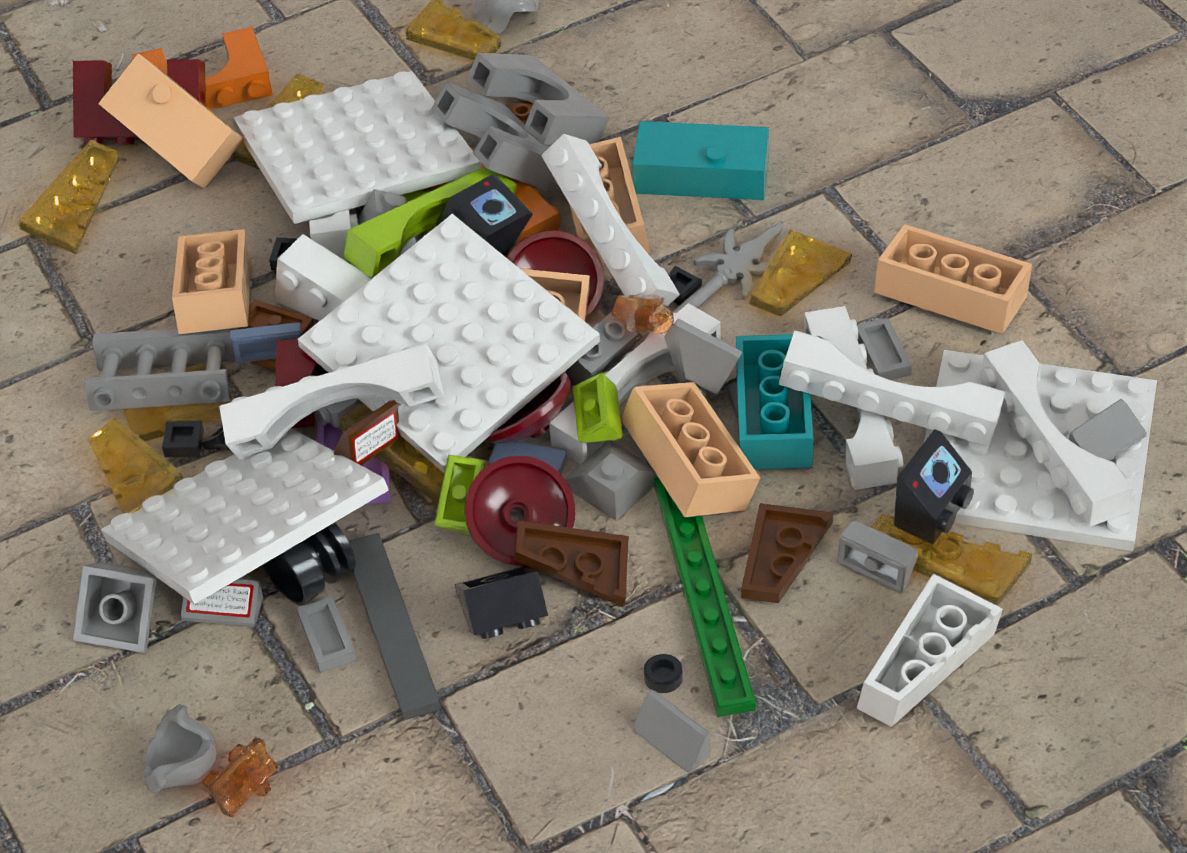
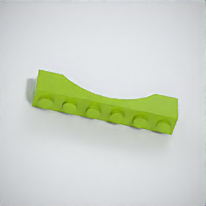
[343,167,517,278]

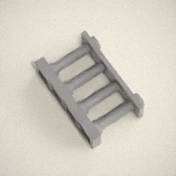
[84,328,235,411]

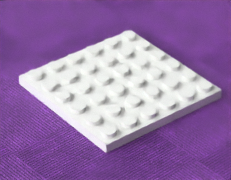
[233,71,481,224]
[297,214,600,473]
[924,350,1157,551]
[101,428,389,604]

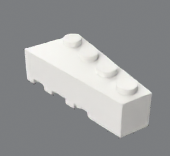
[274,234,372,321]
[857,574,1003,727]

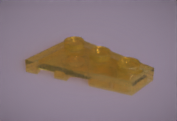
[405,0,501,60]
[749,229,852,316]
[88,417,184,514]

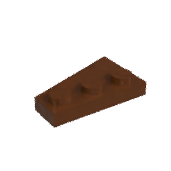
[741,503,833,603]
[514,521,629,607]

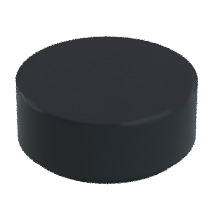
[644,654,683,693]

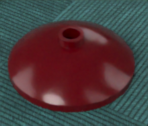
[507,231,604,319]
[484,372,571,443]
[464,456,576,566]

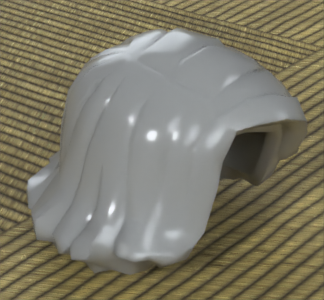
[473,0,539,35]
[143,704,217,793]

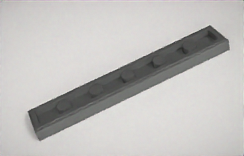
[349,533,441,720]

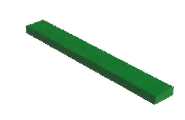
[654,477,756,717]

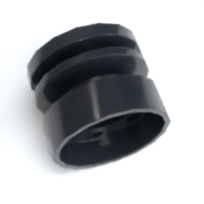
[262,522,356,606]

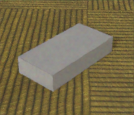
[857,318,912,380]
[297,596,357,673]

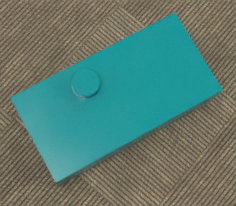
[633,121,769,200]
[736,334,813,469]

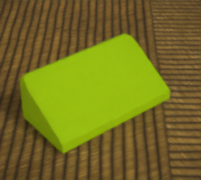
[573,372,623,443]
[434,454,486,536]

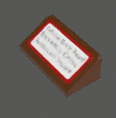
[334,400,400,465]

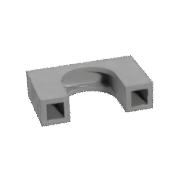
[467,53,610,145]
[431,82,555,191]

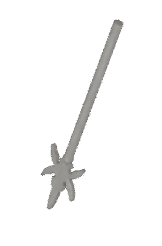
[560,223,783,412]

